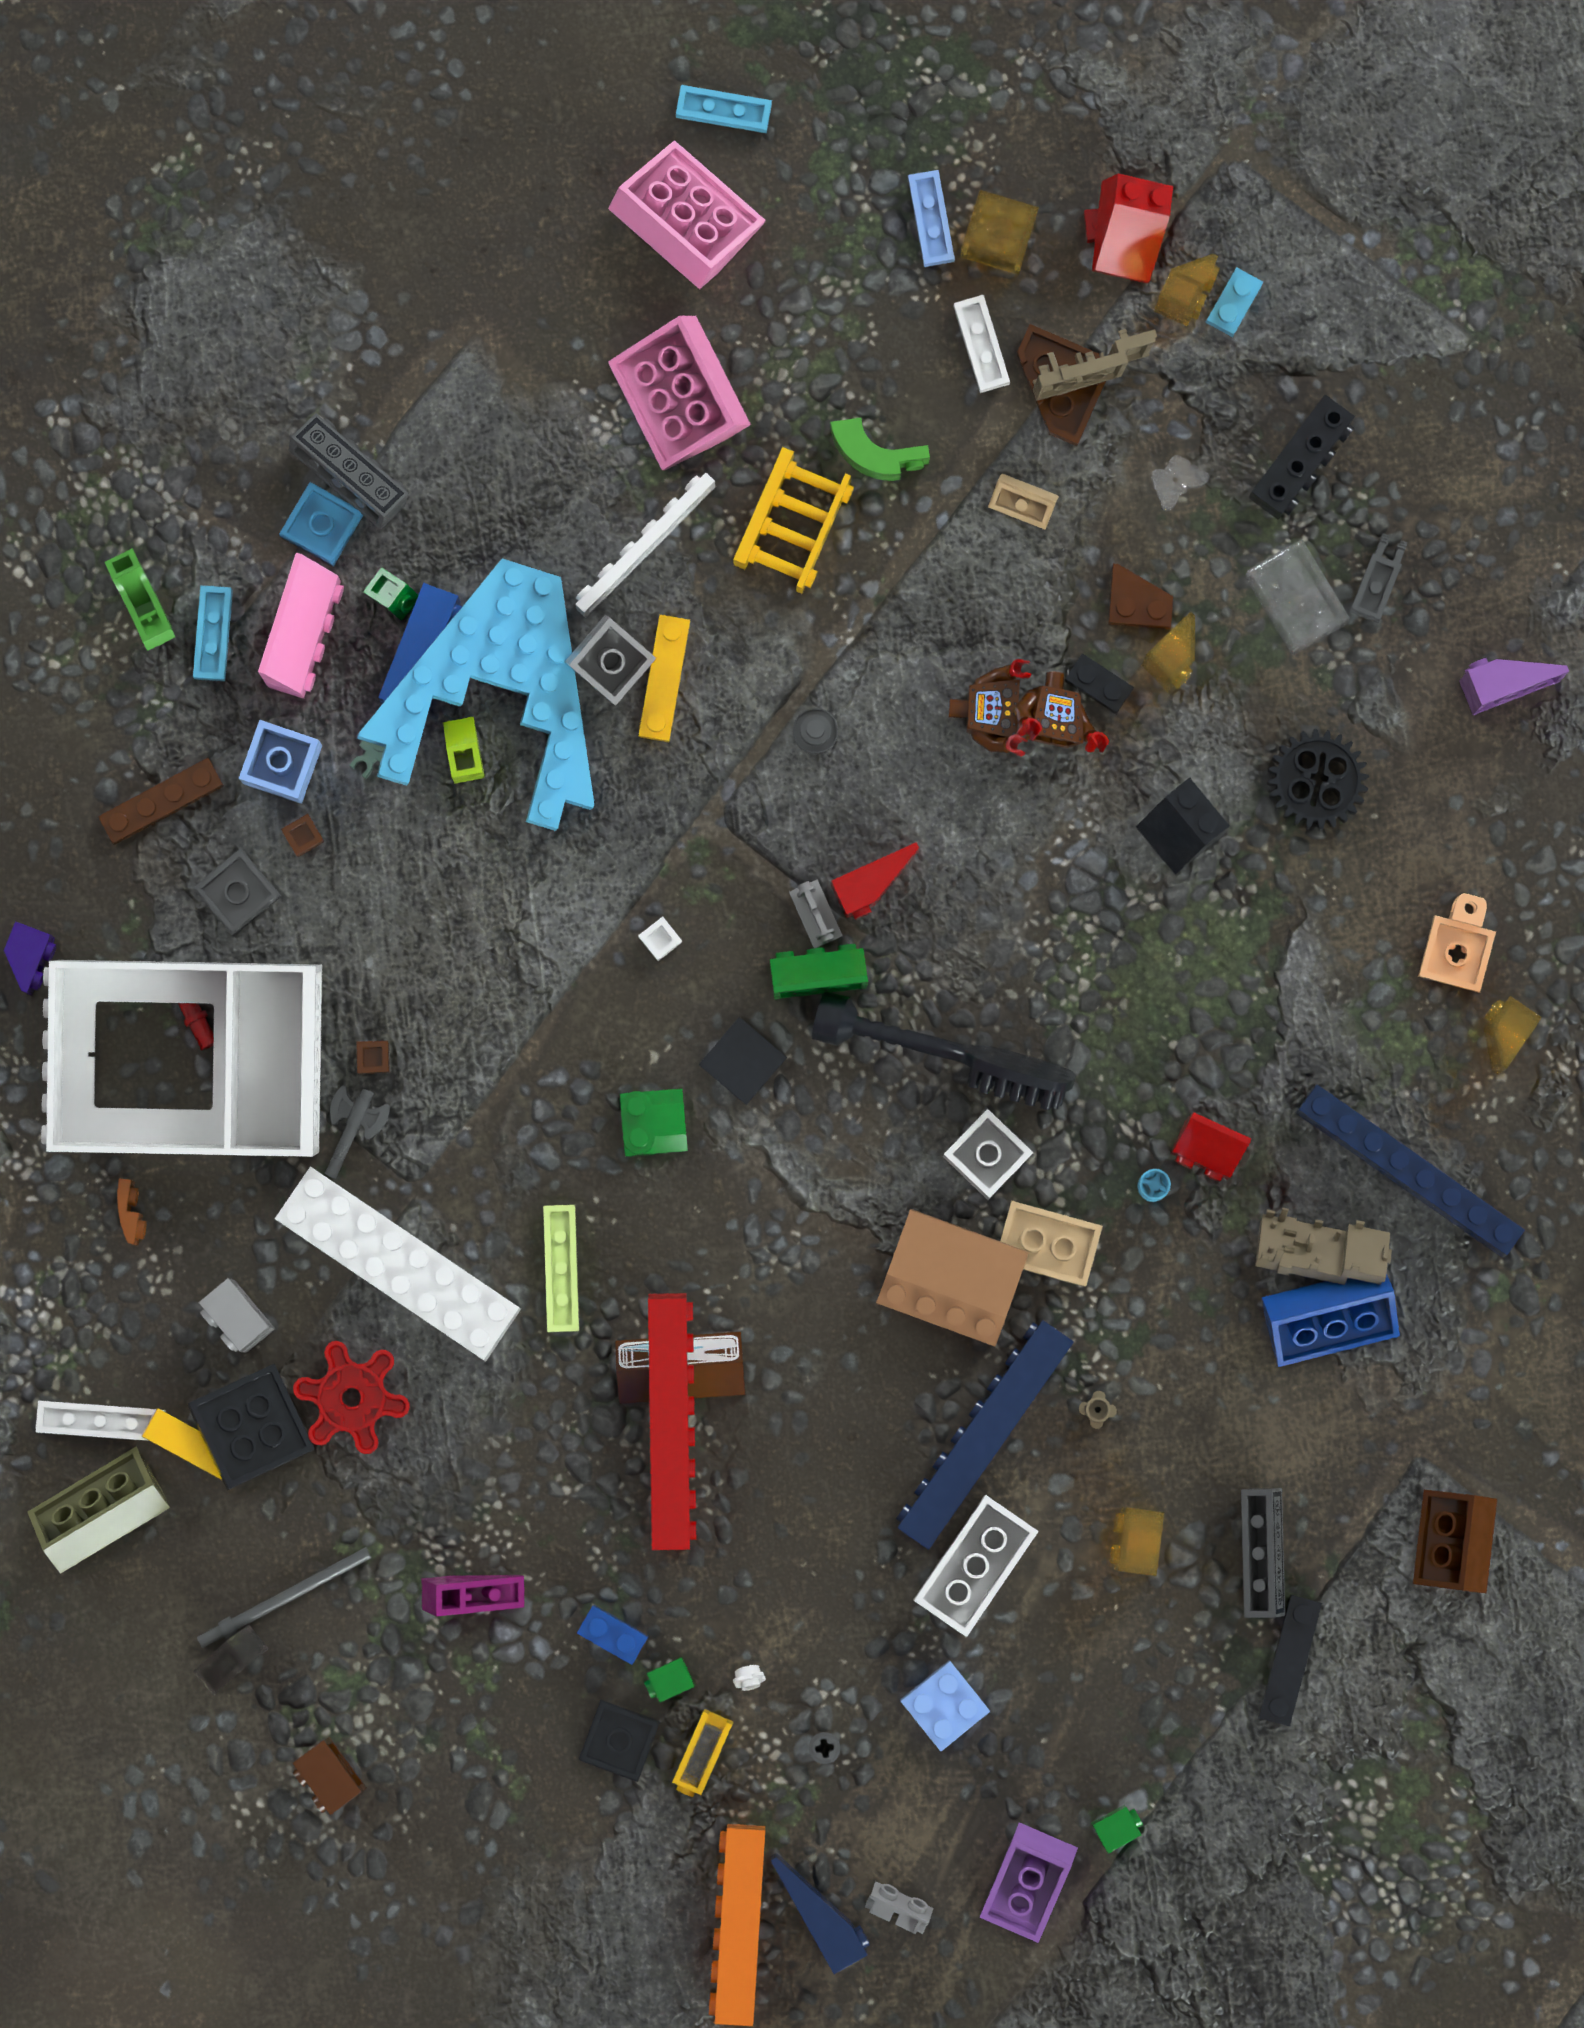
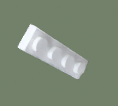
[36,1401,166,1441]

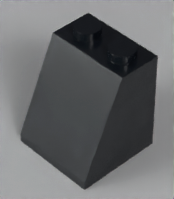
[1136,777,1230,875]

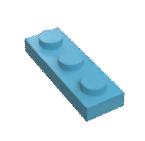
[676,85,772,133]
[193,585,233,681]

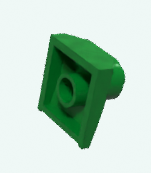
[620,1089,688,1157]

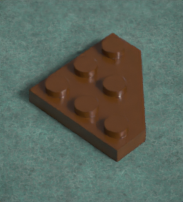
[1017,324,1106,446]

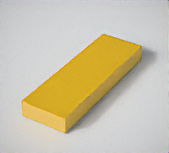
[141,1408,223,1481]

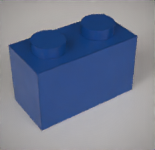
[577,1605,649,1665]

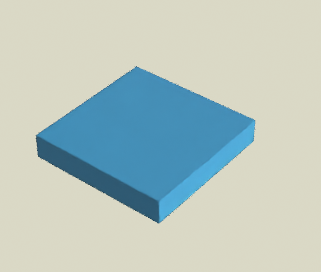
[279,482,363,567]

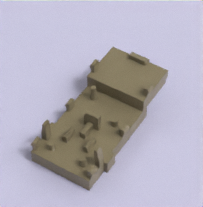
[1033,329,1157,401]
[1255,1208,1392,1285]

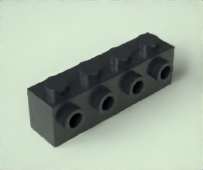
[1249,395,1355,520]

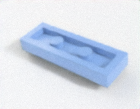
[908,170,955,267]

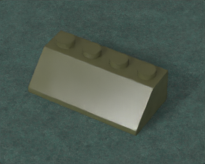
[28,1446,170,1574]

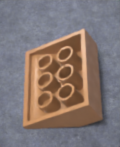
[876,1209,1029,1346]

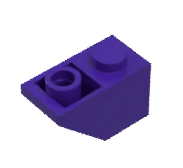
[4,921,57,996]

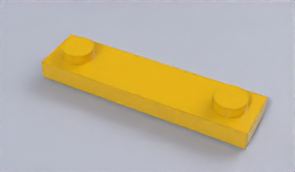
[638,615,690,742]

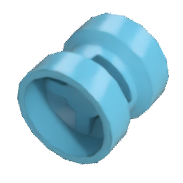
[1137,1169,1171,1202]

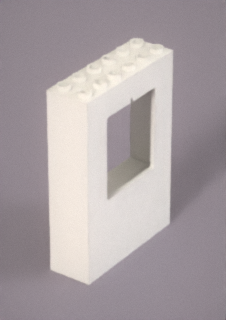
[41,960,322,1157]

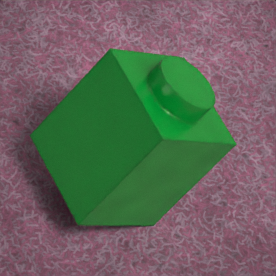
[644,1657,695,1702]
[1091,1805,1143,1854]

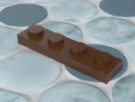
[98,758,224,845]

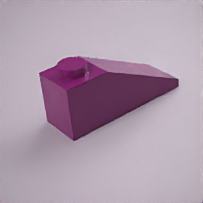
[421,1575,524,1617]

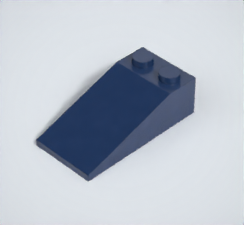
[771,1853,870,1974]

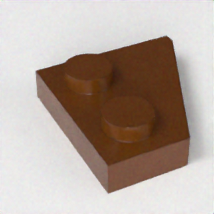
[1108,563,1173,629]

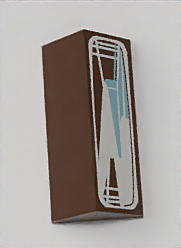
[615,1332,745,1404]

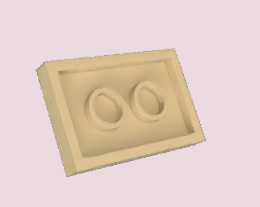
[1000,1201,1103,1287]

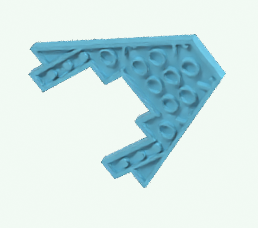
[357,559,594,831]

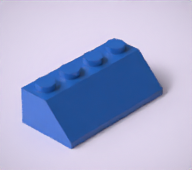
[1262,1274,1400,1367]

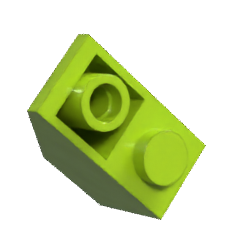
[443,717,485,784]

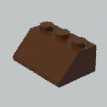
[1413,1489,1497,1594]

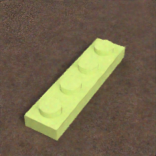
[543,1205,579,1332]

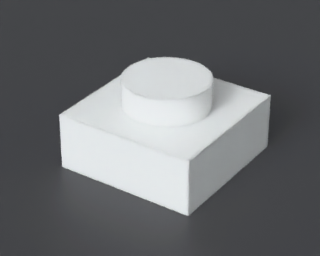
[638,916,682,961]

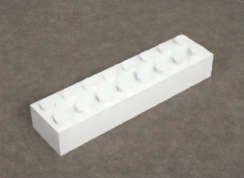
[275,1166,521,1361]

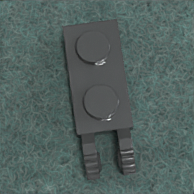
[1350,533,1407,623]

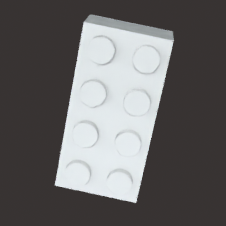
[913,1495,1038,1637]

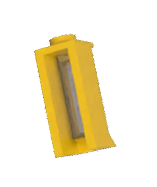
[672,1709,733,1797]

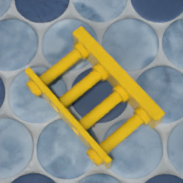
[733,447,854,594]

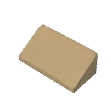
[988,474,1059,529]

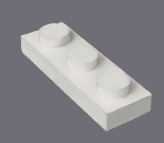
[953,295,1010,393]

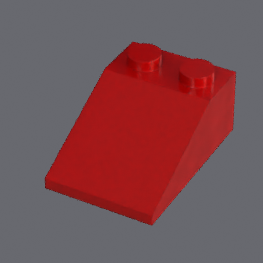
[1092,173,1173,283]
[1170,1112,1251,1182]

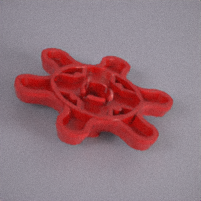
[293,1341,410,1454]

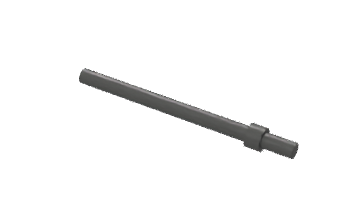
[197,1547,372,1648]

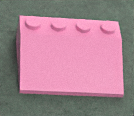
[608,140,766,289]
[608,316,751,470]
[258,553,344,698]

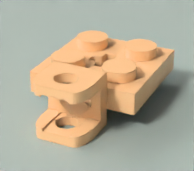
[1418,893,1496,993]

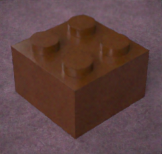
[292,1737,367,1815]

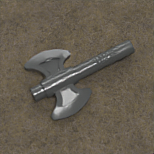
[325,1086,390,1179]

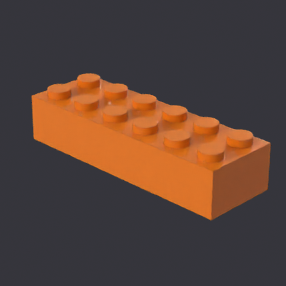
[709,1824,766,2026]

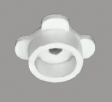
[733,1665,766,1691]

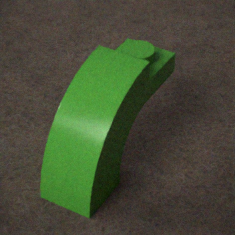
[830,418,930,481]
[105,548,175,651]

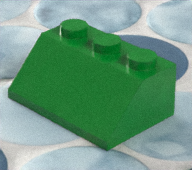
[770,944,868,1000]

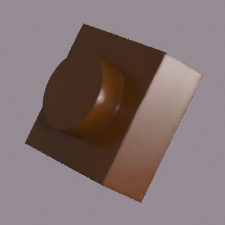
[281,814,325,857]
[356,1041,390,1074]

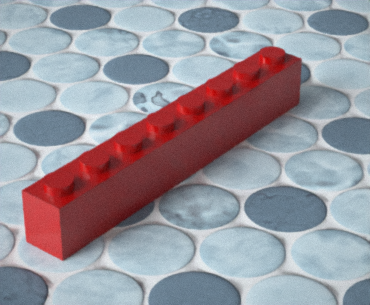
[648,1293,696,1550]

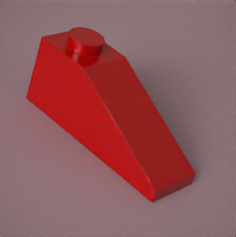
[831,842,919,920]

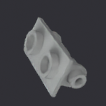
[789,879,842,948]
[864,1881,933,1934]

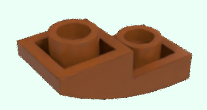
[117,1178,147,1246]

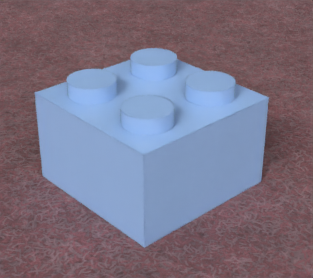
[239,720,322,804]
[900,1660,990,1751]

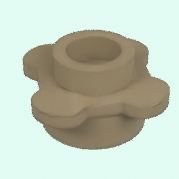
[1079,1391,1117,1429]

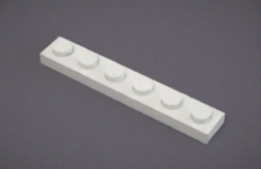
[575,473,715,618]

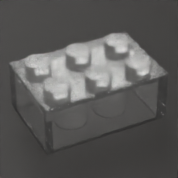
[1245,539,1350,656]

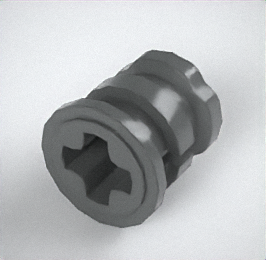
[809,1732,840,1764]

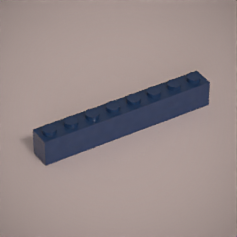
[1295,1084,1525,1258]
[896,1320,1074,1550]

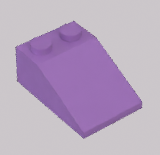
[1459,658,1569,715]
[980,1822,1078,1943]

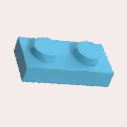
[1206,267,1263,337]

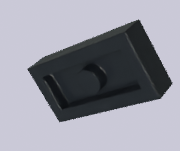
[1065,653,1134,715]

